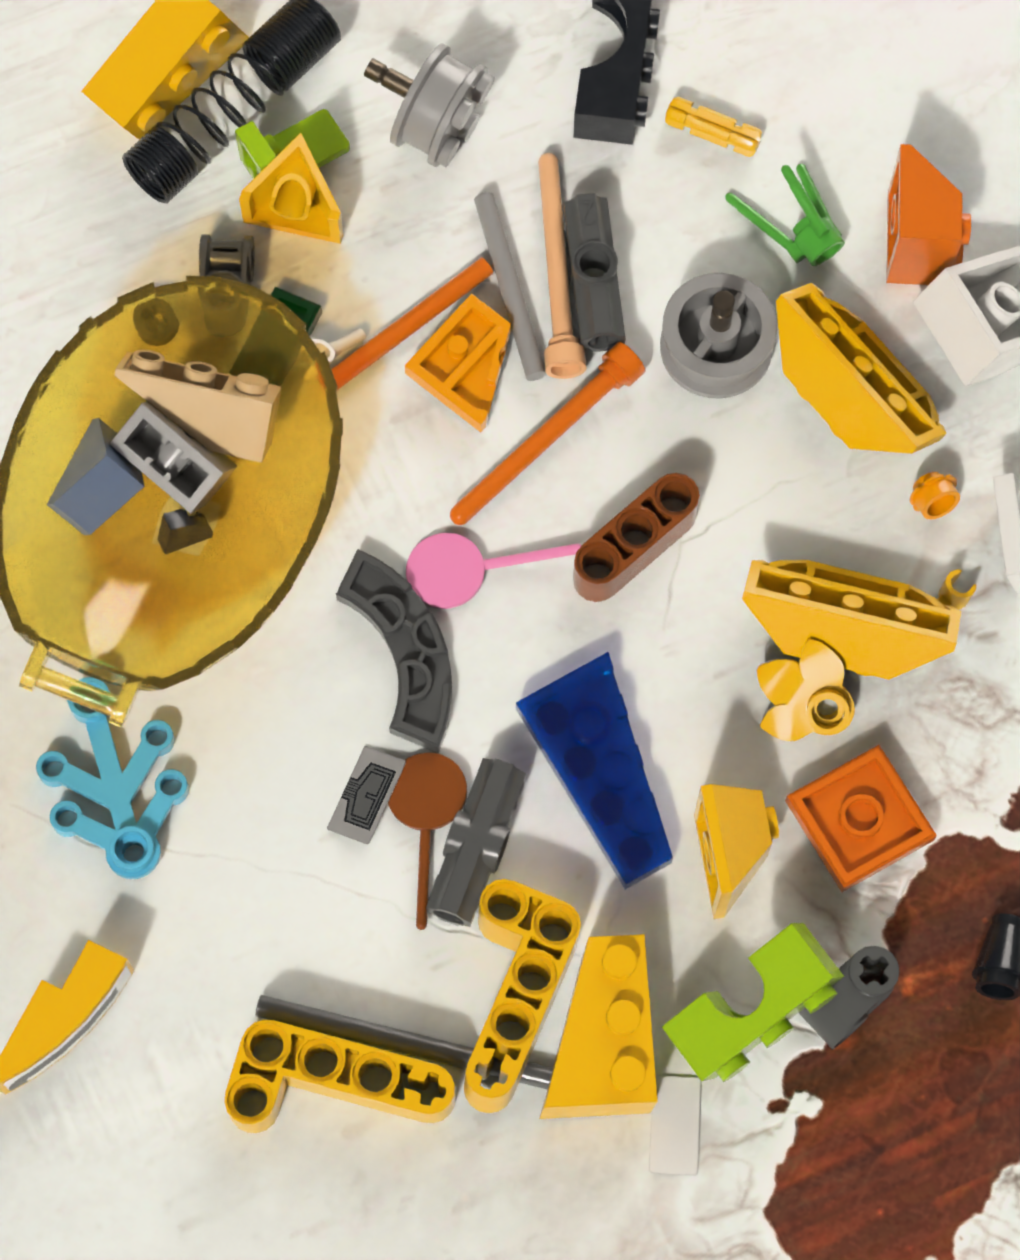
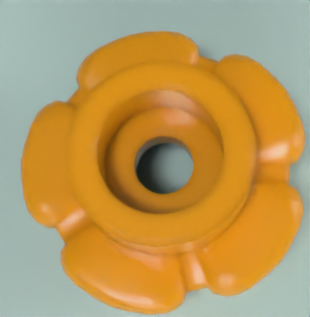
[909,472,960,520]

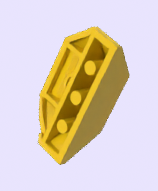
[776,283,947,454]
[742,560,962,680]

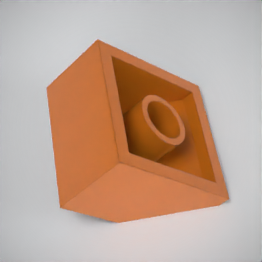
[886,144,971,285]

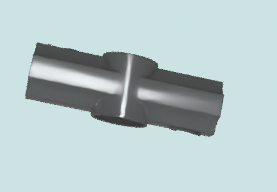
[563,193,626,352]
[426,758,526,927]

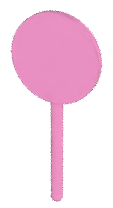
[406,533,582,609]

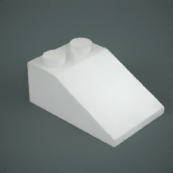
[913,245,1020,387]

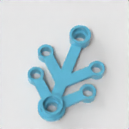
[36,677,189,879]

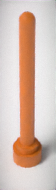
[450,342,646,525]

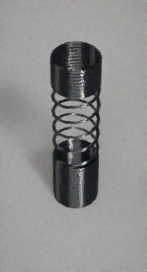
[122,0,341,204]

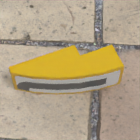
[0,940,134,1095]

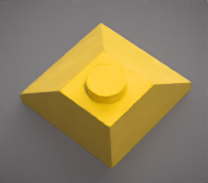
[694,784,779,919]

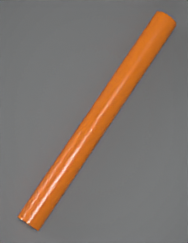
[321,257,493,393]

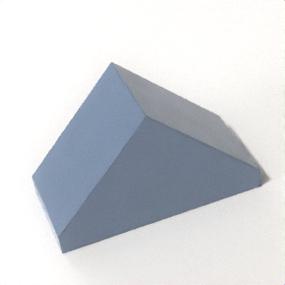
[47,418,145,535]

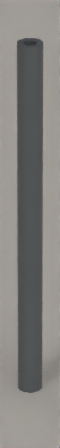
[255,995,553,1089]

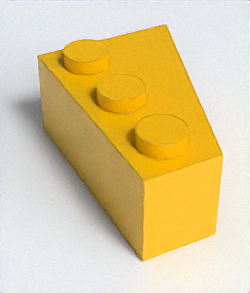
[81,0,249,140]
[539,934,658,1119]

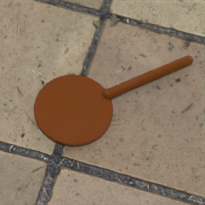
[388,752,467,930]

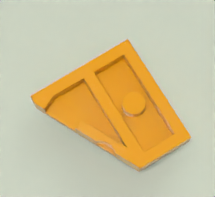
[405,293,511,433]

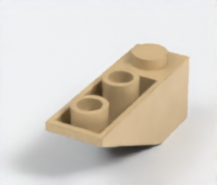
[114,350,282,463]

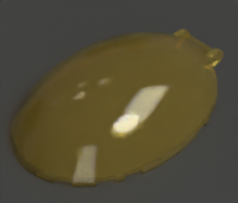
[0,276,343,728]

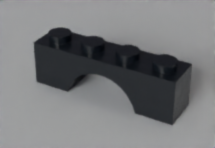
[573,0,660,145]

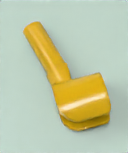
[937,569,977,610]

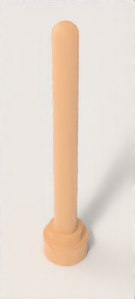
[538,153,587,379]

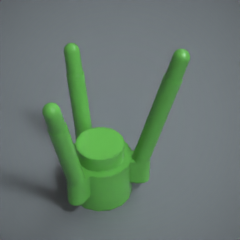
[725,163,845,266]

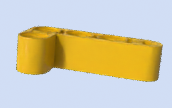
[464,879,581,1113]
[224,1020,456,1133]

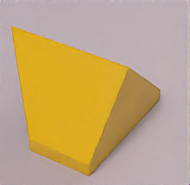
[239,132,343,244]

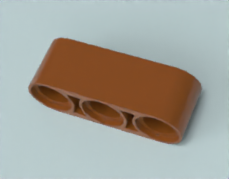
[573,473,700,602]

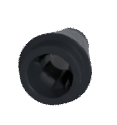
[972,913,1020,1000]

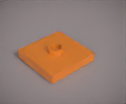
[785,745,937,892]

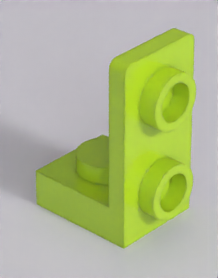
[235,109,350,179]

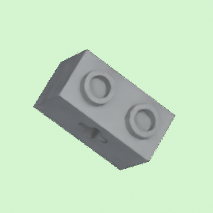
[109,402,238,514]

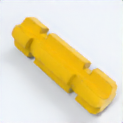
[665,97,762,157]

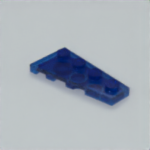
[516,652,673,890]

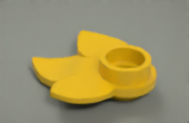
[757,638,855,741]

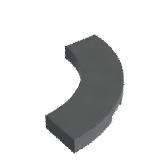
[336,549,452,753]

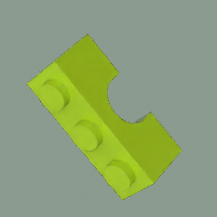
[662,923,845,1082]

